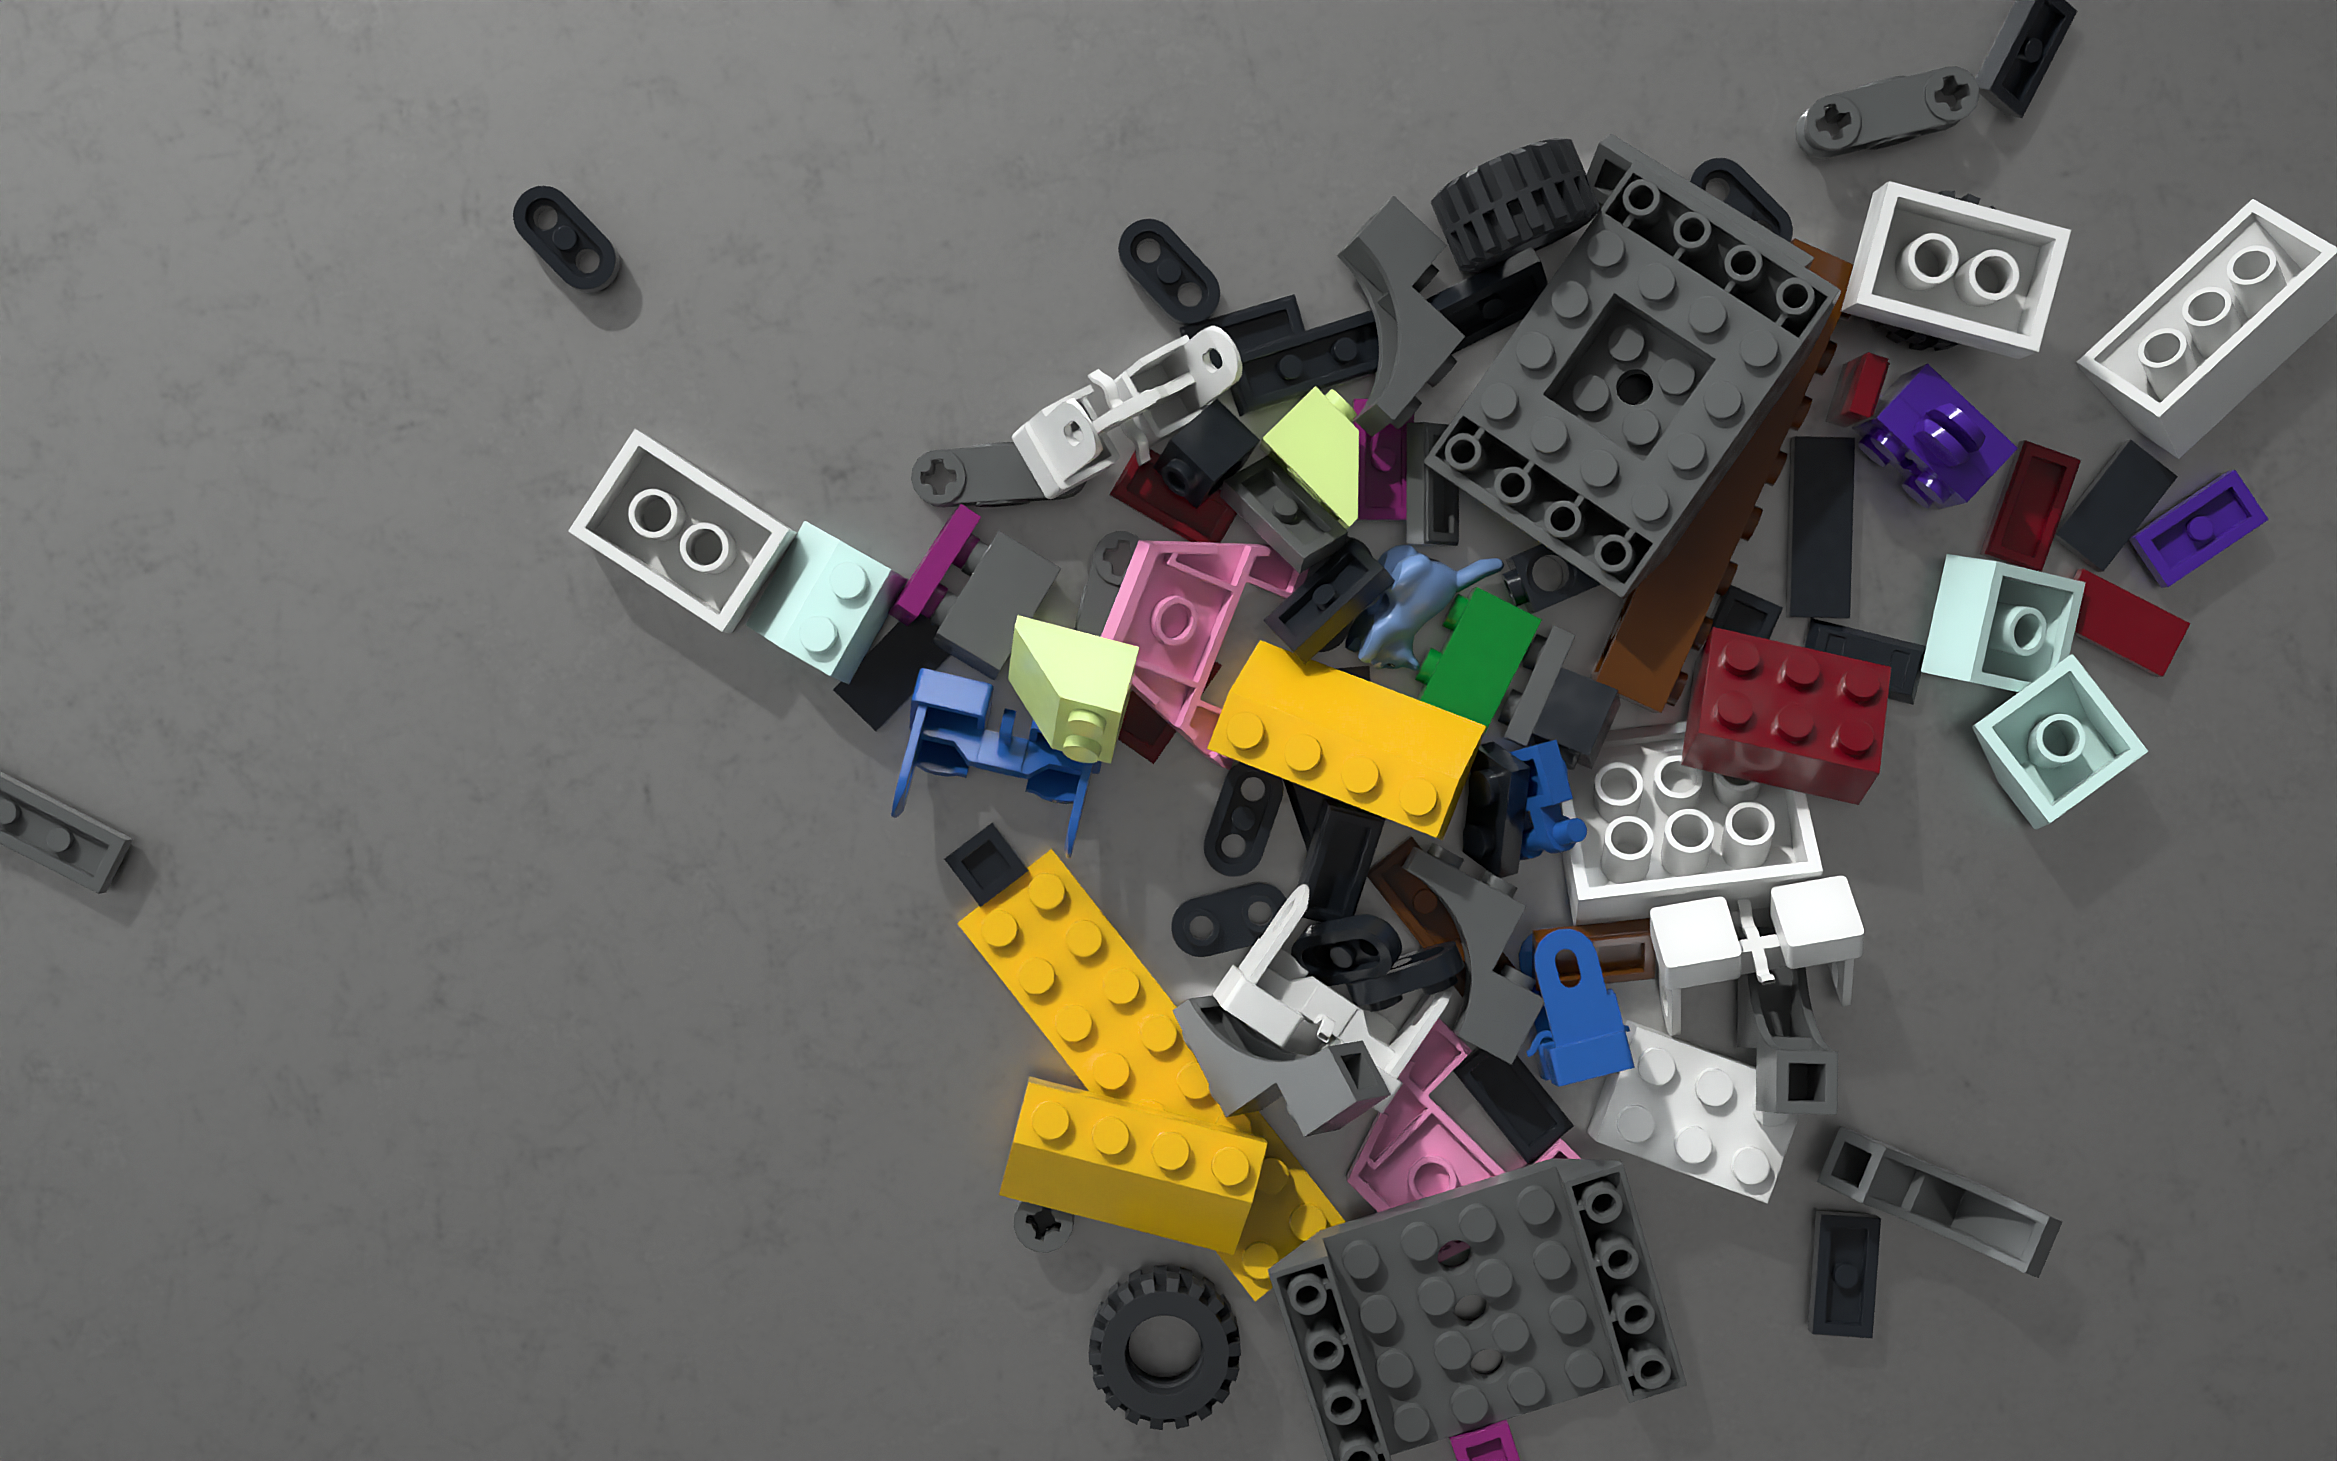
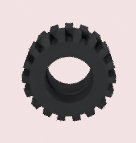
[1431,138,1601,272]
[1088,1265,1241,1430]

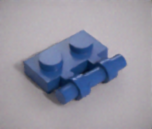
[1470,740,1587,860]

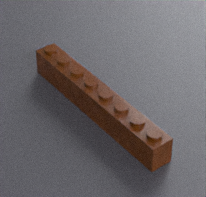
[1590,238,1854,713]

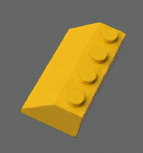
[1207,640,1487,841]
[999,1076,1268,1255]

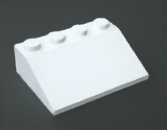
[1559,722,1823,926]

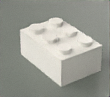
[1841,181,2071,359]
[568,429,797,633]
[1587,1020,1800,1203]

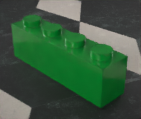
[1415,587,1542,737]

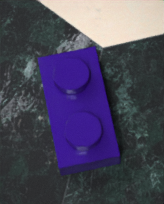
[2129,470,2269,588]

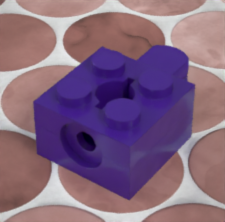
[1852,363,2018,509]

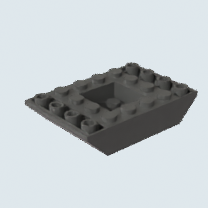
[1423,159,1841,599]

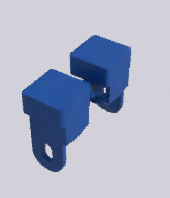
[891,668,1102,859]
[1518,929,1635,1087]

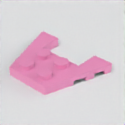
[1101,540,1309,770]
[1346,1018,1582,1262]

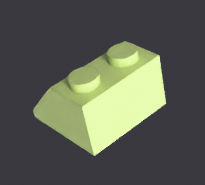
[1259,386,1359,529]
[1008,615,1139,764]

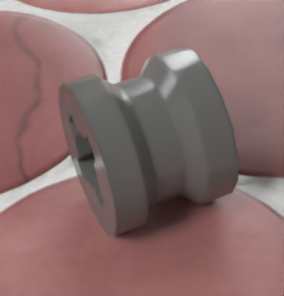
[1014,1201,1075,1253]

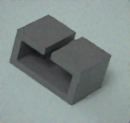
[930,531,1061,680]

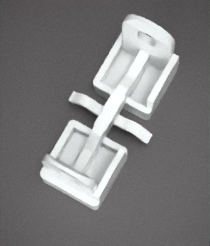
[1012,326,1242,499]
[1650,876,1864,1036]
[1213,884,1453,1114]

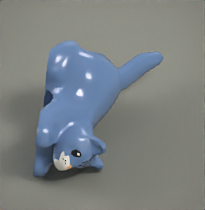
[1345,544,1504,671]

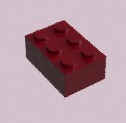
[1681,627,1891,805]

